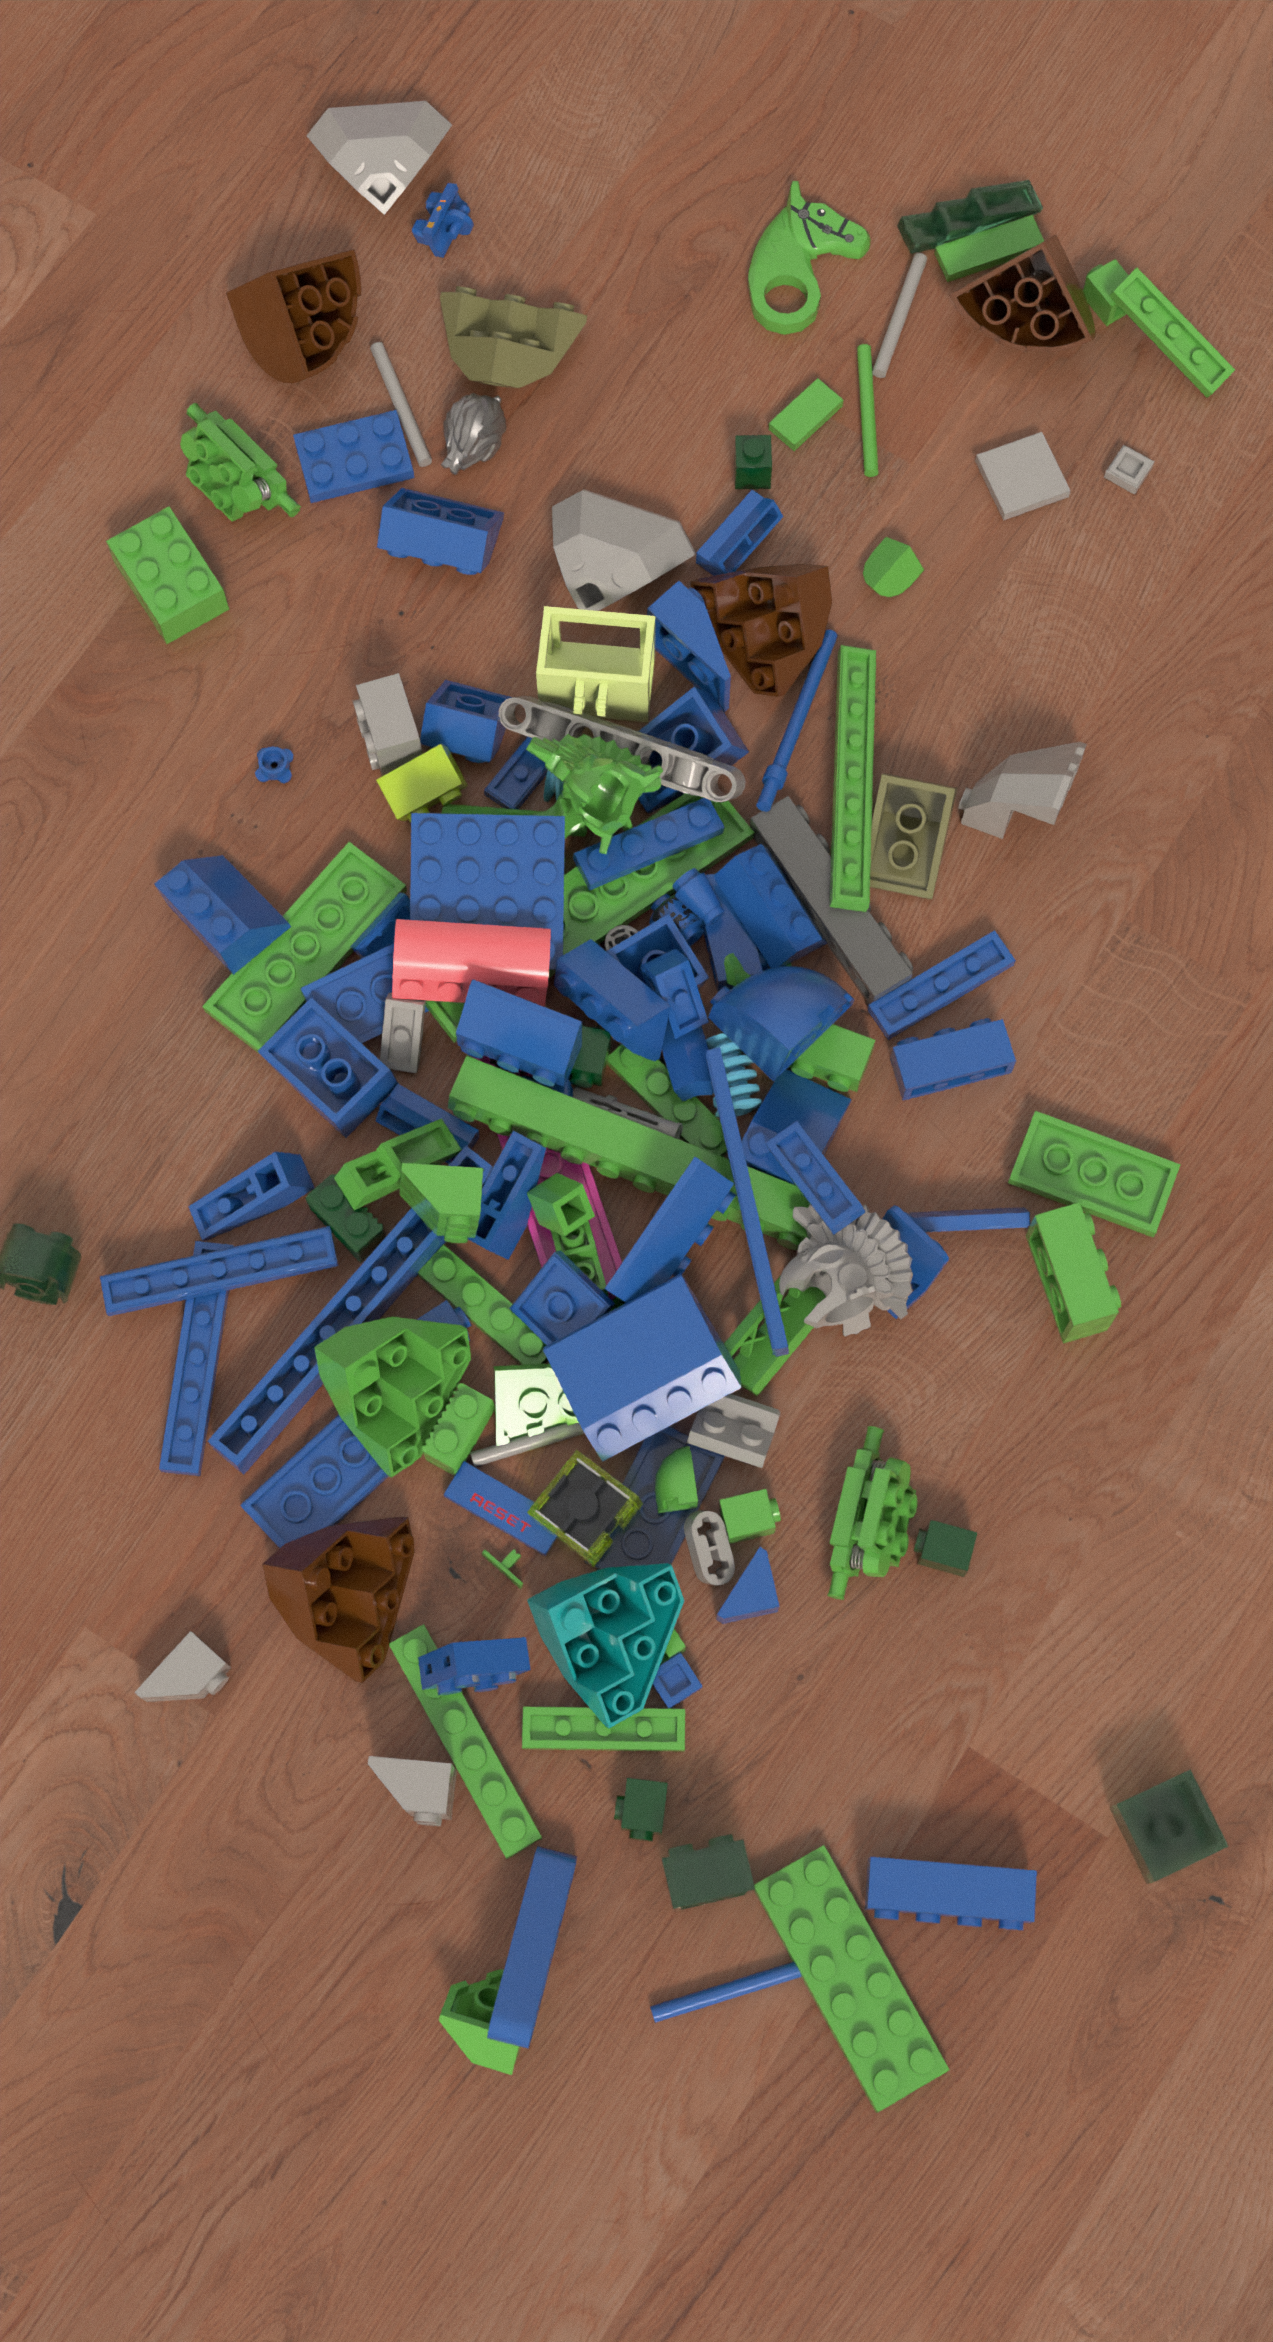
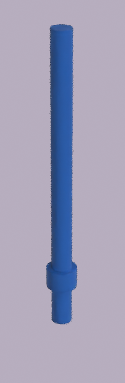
[756,630,838,812]

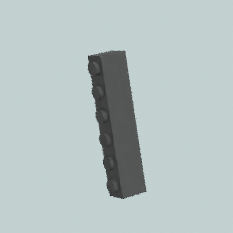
[750,796,913,1004]

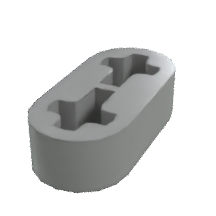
[684,1510,735,1586]

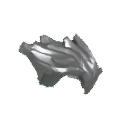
[441,393,506,475]

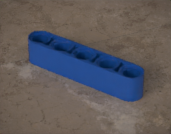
[487,1846,577,2049]

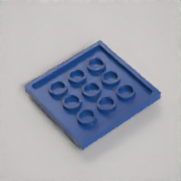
[410,813,565,970]

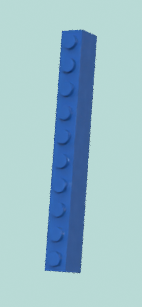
[208,1146,493,1475]

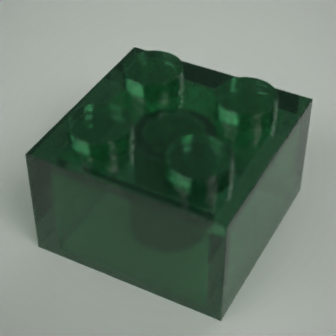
[1110,1769,1229,1884]
[662,1834,755,1912]

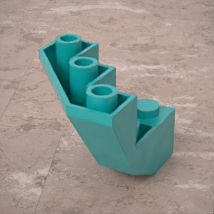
[527,1563,685,1728]

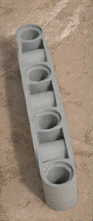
[498,696,746,802]

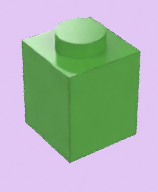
[1083,259,1128,326]
[527,1173,595,1236]
[719,1489,781,1544]

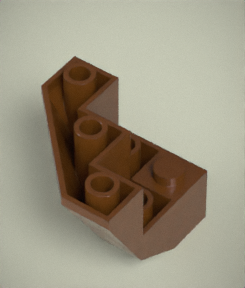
[690,564,832,697]
[262,1516,415,1683]

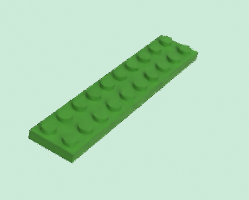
[426,793,754,1043]

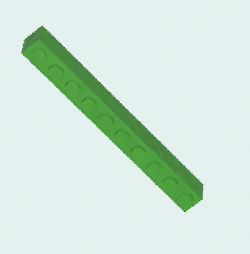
[448,1055,810,1250]

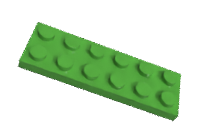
[202,842,407,1053]
[752,1845,950,2113]

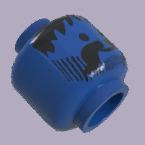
[649,894,704,947]

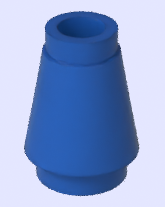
[672,868,725,926]

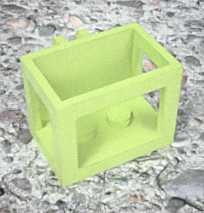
[536,606,655,722]

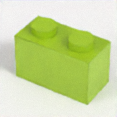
[376,744,468,823]

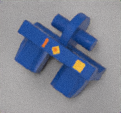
[412,183,474,258]

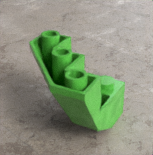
[314,1317,471,1478]

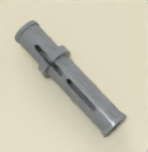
[573,1086,683,1139]

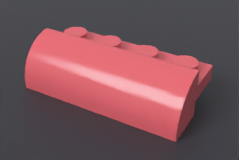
[392,919,551,1007]

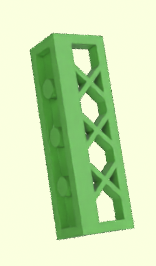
[724,1277,826,1396]

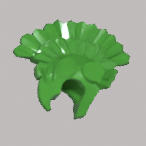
[526,734,663,854]

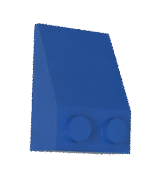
[647,581,731,713]
[638,686,749,813]
[257,998,399,1138]
[741,1069,852,1185]

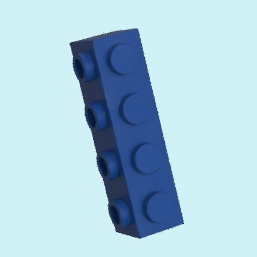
[865,1857,1037,1931]

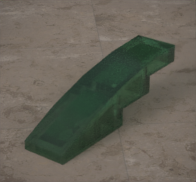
[897,180,1043,254]

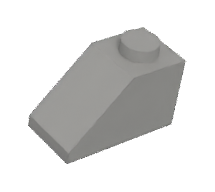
[135,1631,231,1702]

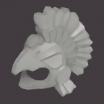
[779,1205,913,1337]

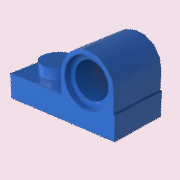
[640,949,709,1039]

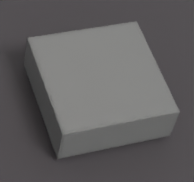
[1104,445,1155,494]

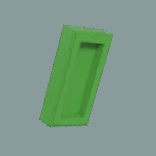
[768,378,843,451]

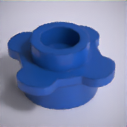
[255,747,294,783]

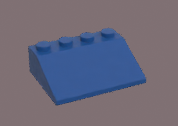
[543,1273,742,1462]

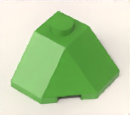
[439,1969,521,2075]

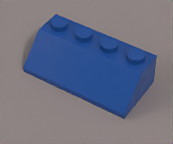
[605,1157,736,1303]

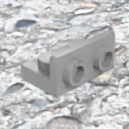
[687,1394,781,1468]

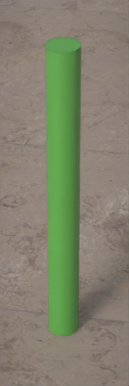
[857,344,879,477]

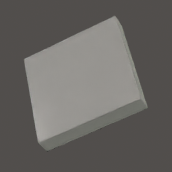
[975,432,1071,521]

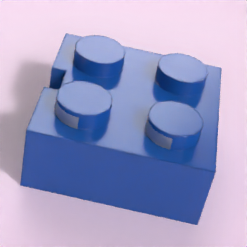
[418,1637,531,1695]

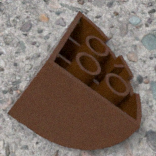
[949,235,1096,353]
[226,249,361,383]

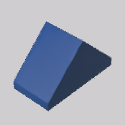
[716,1547,780,1624]

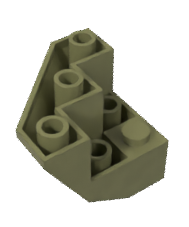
[440,286,587,388]

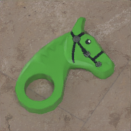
[748,181,871,335]

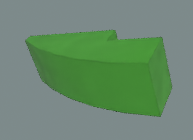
[334,1118,462,1210]

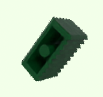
[305,1174,387,1263]

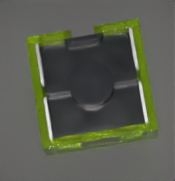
[527,1450,643,1567]

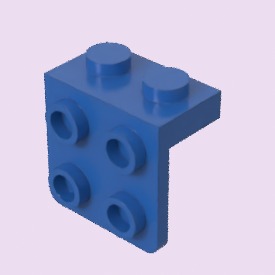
[882,1205,949,1319]

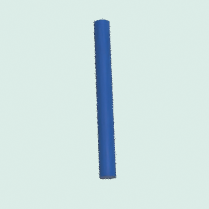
[650,1962,801,2023]

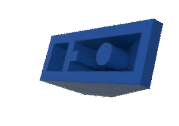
[468,1131,546,1260]
[188,1152,315,1241]

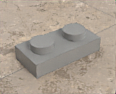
[380,993,426,1073]

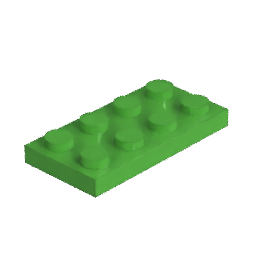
[1008,1111,1181,1237]

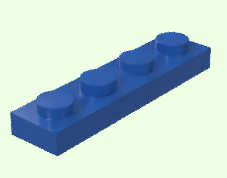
[573,798,725,891]
[867,930,1016,1040]

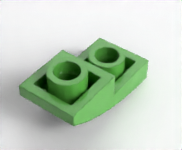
[550,1221,608,1296]

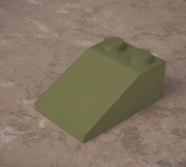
[870,773,958,899]

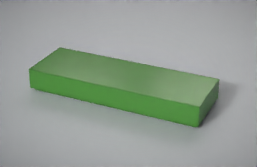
[934,215,1044,282]

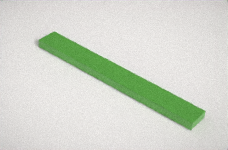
[829,645,876,912]

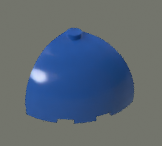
[708,966,855,1082]

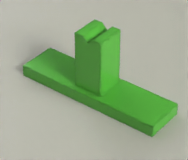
[482,1549,523,1589]

